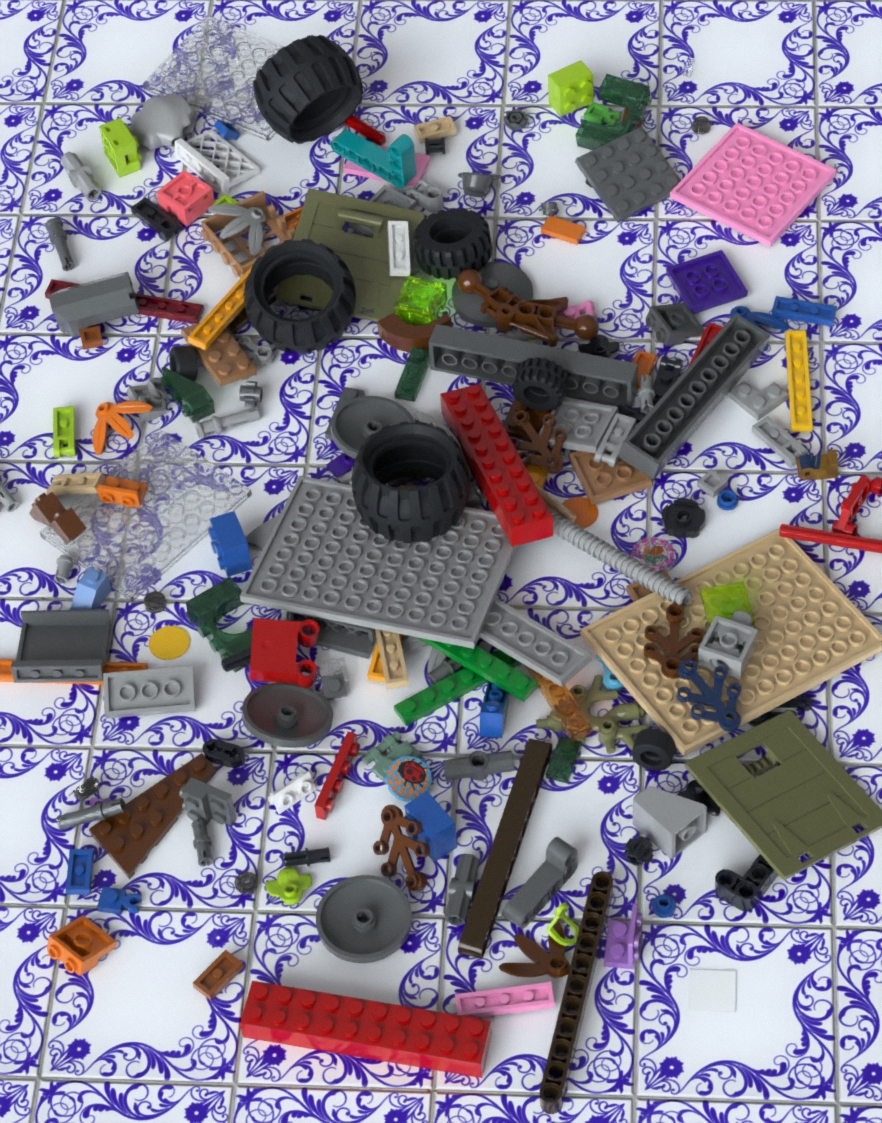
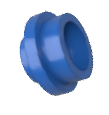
[717,490,739,511]
[652,894,676,918]

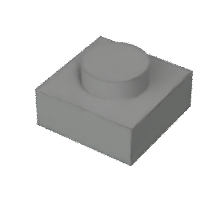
[697,469,728,498]

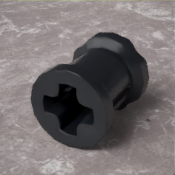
[425,137,446,155]

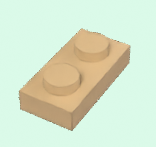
[414,116,457,144]

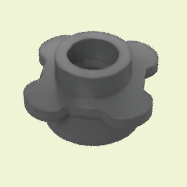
[539,203,559,215]

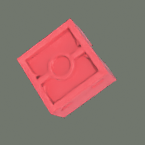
[157,170,215,226]

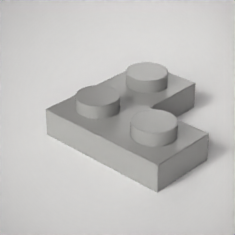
[729,381,789,421]

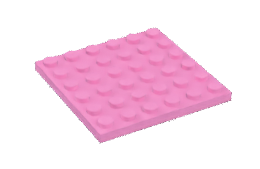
[670,122,837,247]

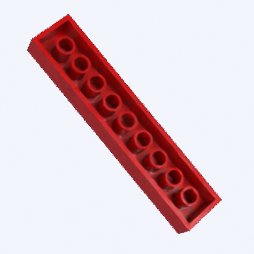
[440,384,553,547]
[240,981,492,1078]

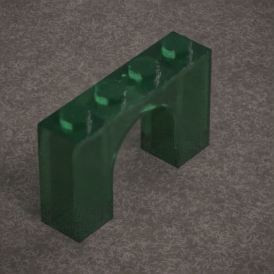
[576,74,652,150]
[185,577,252,673]

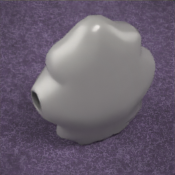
[130,94,196,149]

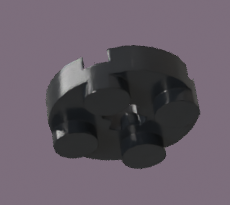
[662,498,706,538]

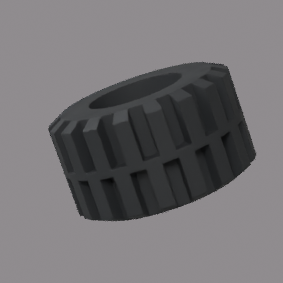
[512,357,569,412]

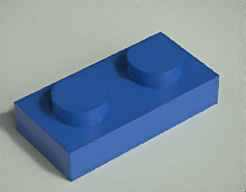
[66,849,94,895]

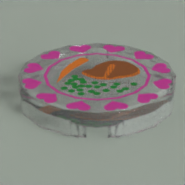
[631,537,675,573]

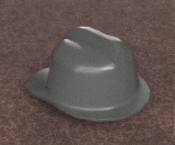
[458,172,504,197]

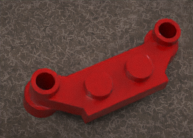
[831,475,882,536]

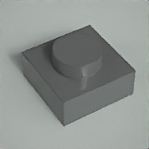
[321,673,347,700]

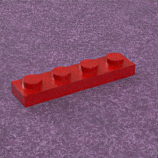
[314,732,360,820]

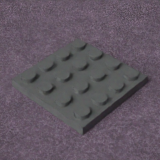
[575,126,681,223]

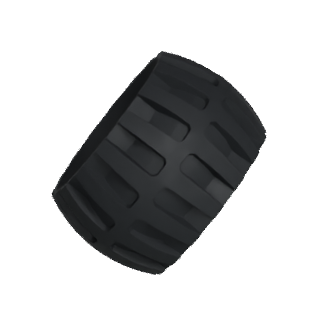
[253,35,364,144]
[244,239,356,354]
[351,421,470,543]

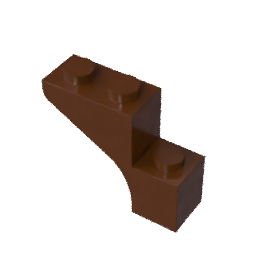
[29,492,87,545]

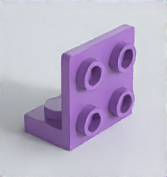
[604,903,642,969]

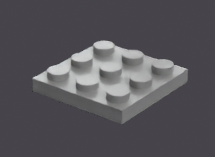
[538,399,619,453]

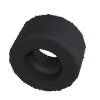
[169,345,198,384]
[631,728,676,771]

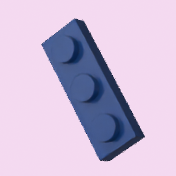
[772,296,837,327]

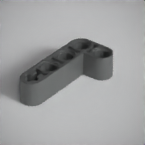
[502,837,578,929]

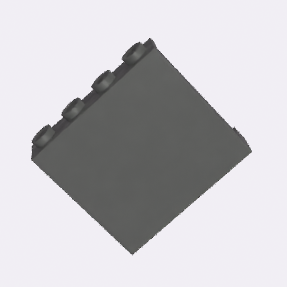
[11,609,111,683]

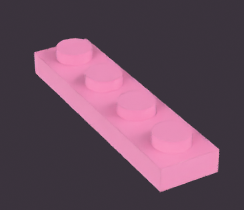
[455,982,555,1018]

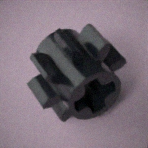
[624,836,654,866]

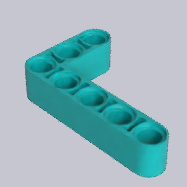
[330,130,417,188]

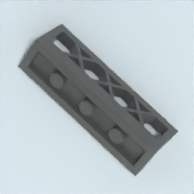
[289,612,376,659]

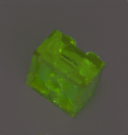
[394,276,448,326]

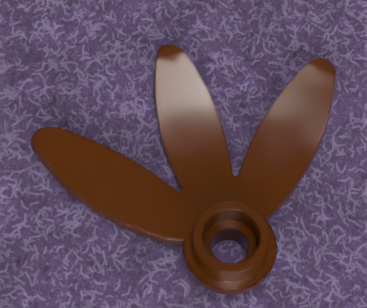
[499,920,570,978]

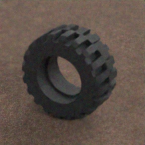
[413,208,493,280]

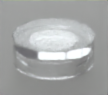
[683,57,695,77]

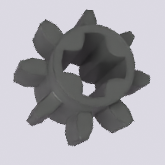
[239,381,263,407]

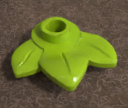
[265,867,312,905]

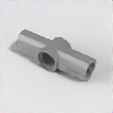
[60,151,102,201]

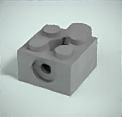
[697,611,758,679]

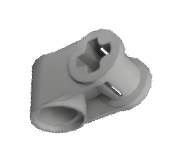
[406,179,444,213]

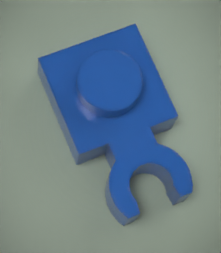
[97,887,142,915]

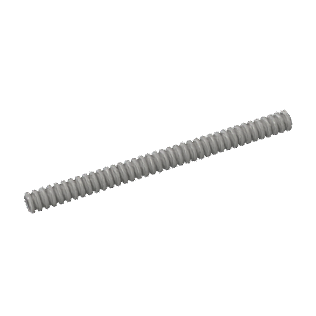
[549,509,691,607]

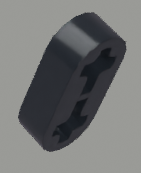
[202,739,245,768]

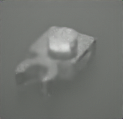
[308,657,349,684]

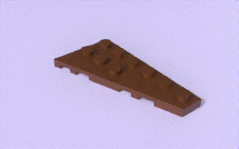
[89,753,216,879]

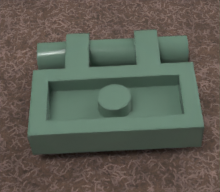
[362,731,422,784]

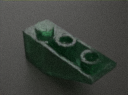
[160,367,215,423]

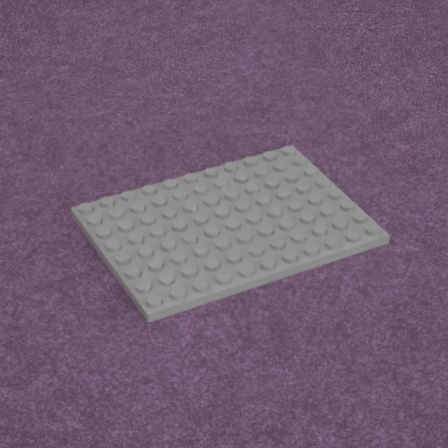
[240,476,517,649]

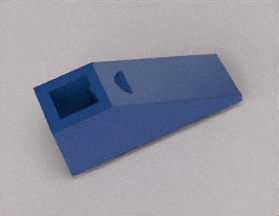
[479,681,510,738]

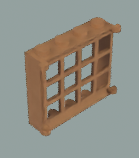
[201,191,295,279]

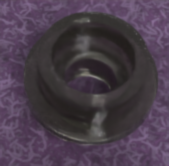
[692,116,711,134]
[235,872,258,895]

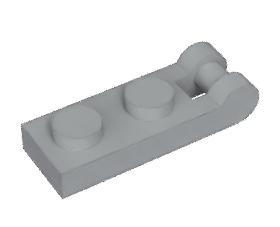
[594,413,636,467]
[752,416,808,467]

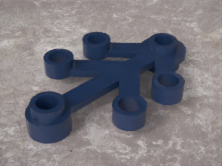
[676,659,742,731]

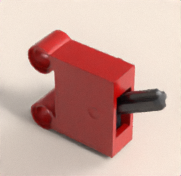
[221,618,319,688]

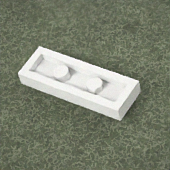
[387,221,411,276]

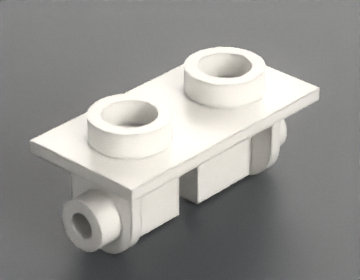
[267,771,316,814]

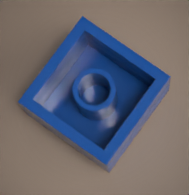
[208,511,252,577]
[404,791,457,862]

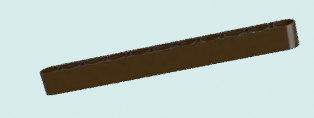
[458,738,552,959]
[540,871,613,1114]

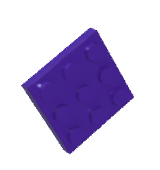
[666,250,748,314]

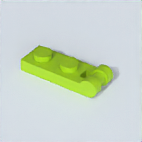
[53,406,76,458]

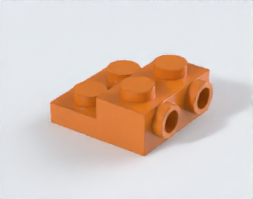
[47,915,117,976]

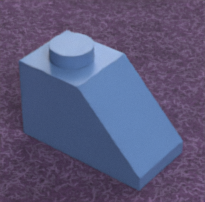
[70,567,112,610]

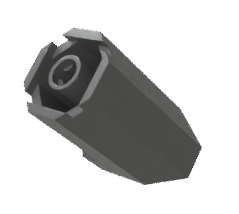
[49,272,139,338]

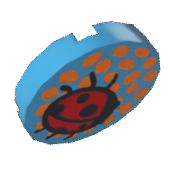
[385,756,432,802]

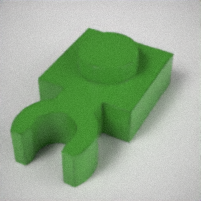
[584,102,621,128]

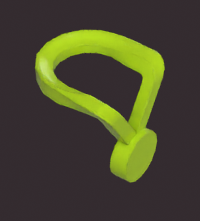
[547,902,579,946]

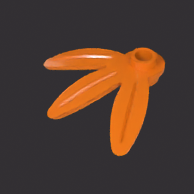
[93,401,153,455]

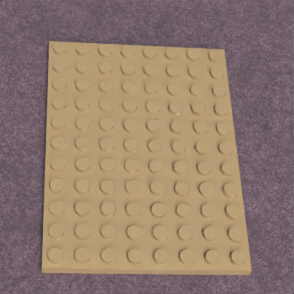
[580,528,882,756]

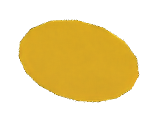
[149,626,190,660]

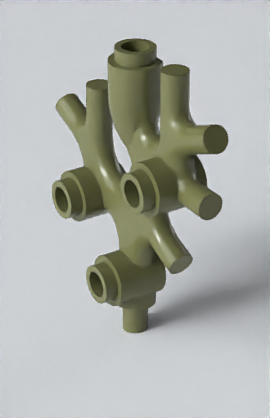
[536,675,647,754]

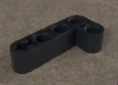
[715,854,778,911]

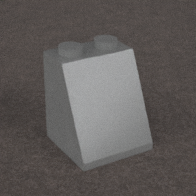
[633,786,707,859]

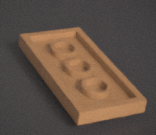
[181,323,257,386]

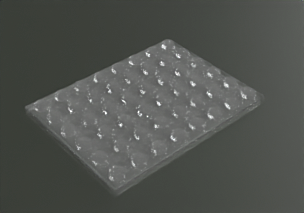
[143,15,286,141]
[40,429,252,602]

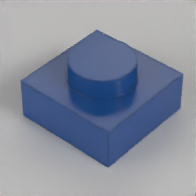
[214,119,241,140]

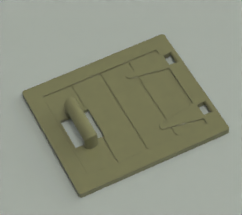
[276,188,425,322]
[684,710,882,880]

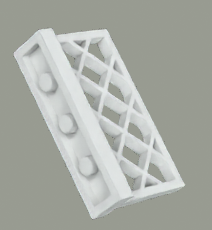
[175,129,260,195]

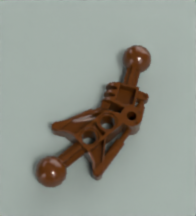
[457,268,599,347]

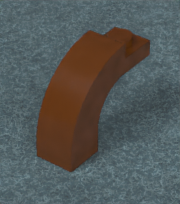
[377,313,452,353]

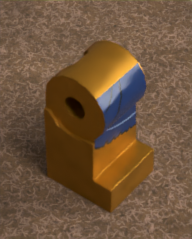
[796,449,838,480]

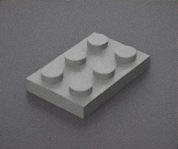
[349,185,417,238]

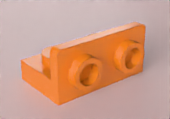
[97,476,148,508]

